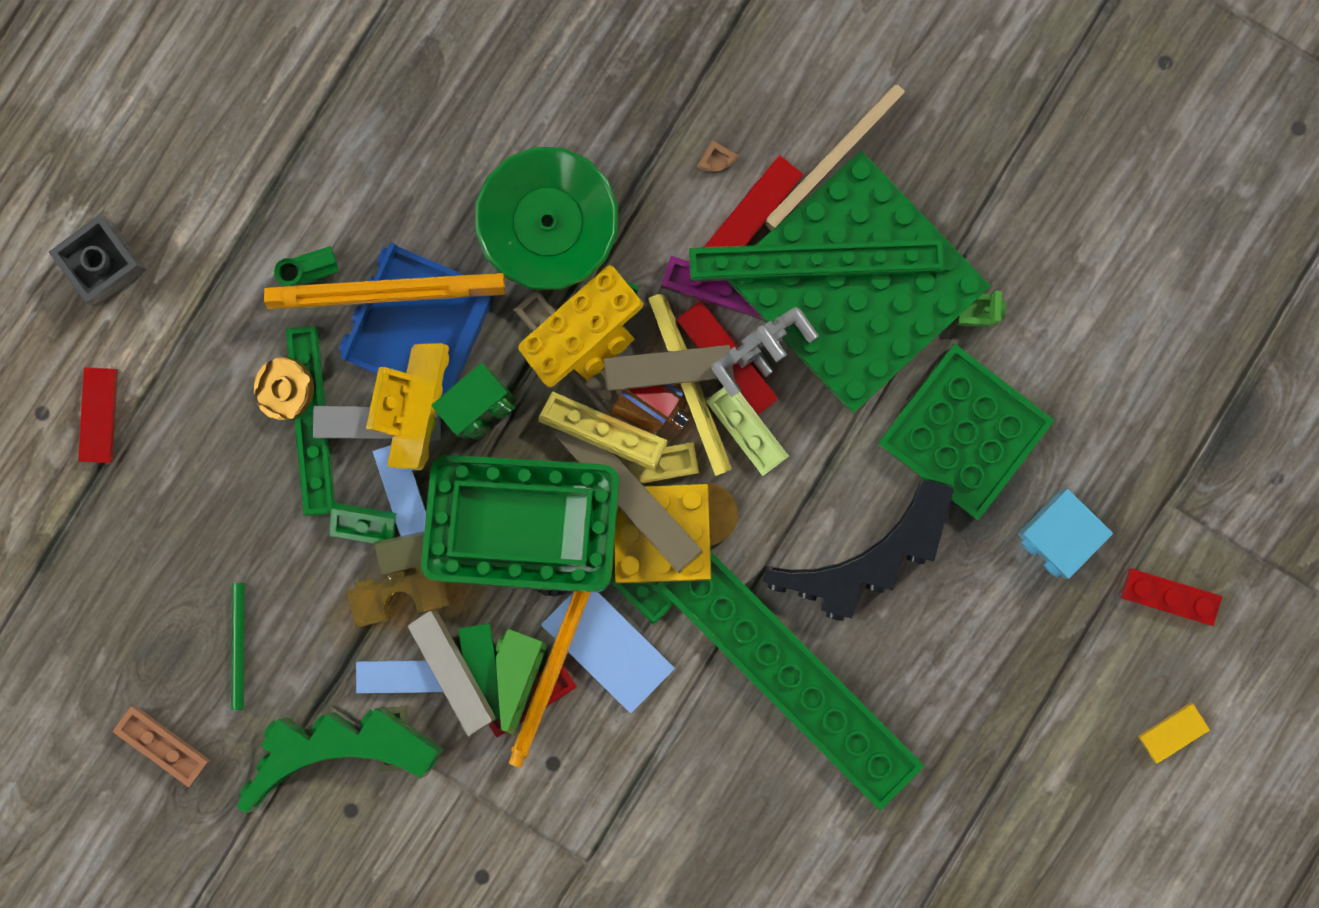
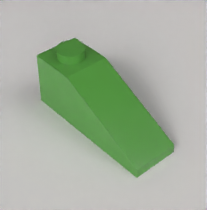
[495,629,549,735]

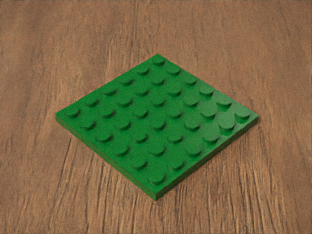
[726,151,991,414]

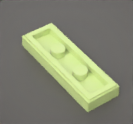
[705,387,789,476]

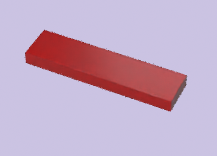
[704,155,804,247]
[676,300,778,415]

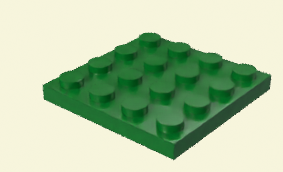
[877,344,1055,520]

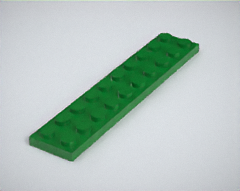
[656,552,925,811]

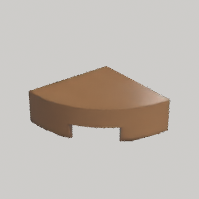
[696,140,739,173]

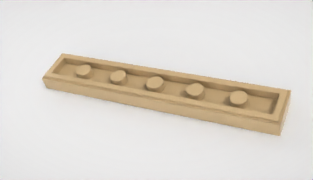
[765,84,905,231]

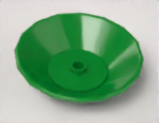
[475,147,618,290]

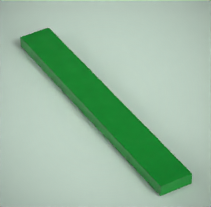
[689,239,945,282]

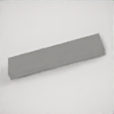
[313,406,441,440]

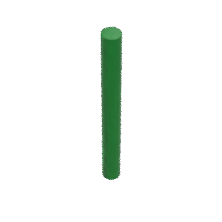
[231,583,245,710]

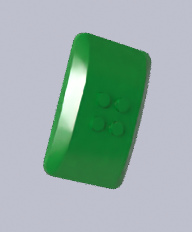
[421,455,620,592]

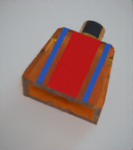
[609,384,691,433]

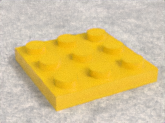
[615,484,712,583]

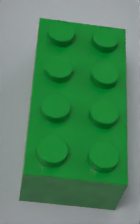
[431,362,517,440]

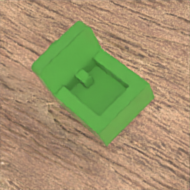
[957,291,1006,328]

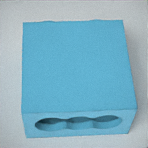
[1017,489,1113,579]

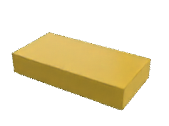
[1138,702,1210,764]

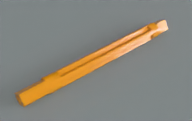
[264,273,506,309]

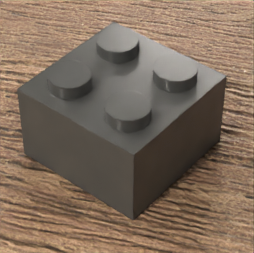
[49,214,147,307]

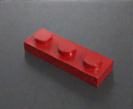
[1120,568,1222,626]

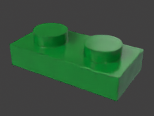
[329,503,397,543]

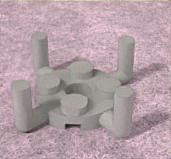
[712,307,819,397]

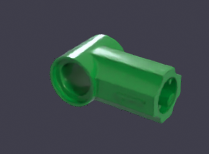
[274,246,340,287]

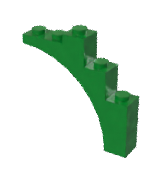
[236,707,444,814]

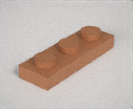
[112,705,210,787]

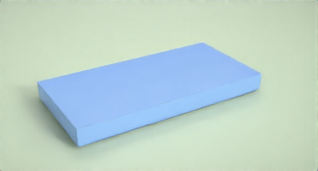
[541,592,675,713]

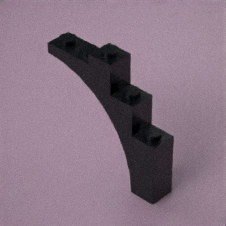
[763,477,954,621]

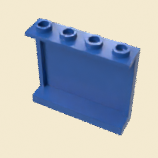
[339,242,495,395]

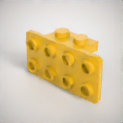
[518,265,643,387]
[366,343,449,470]

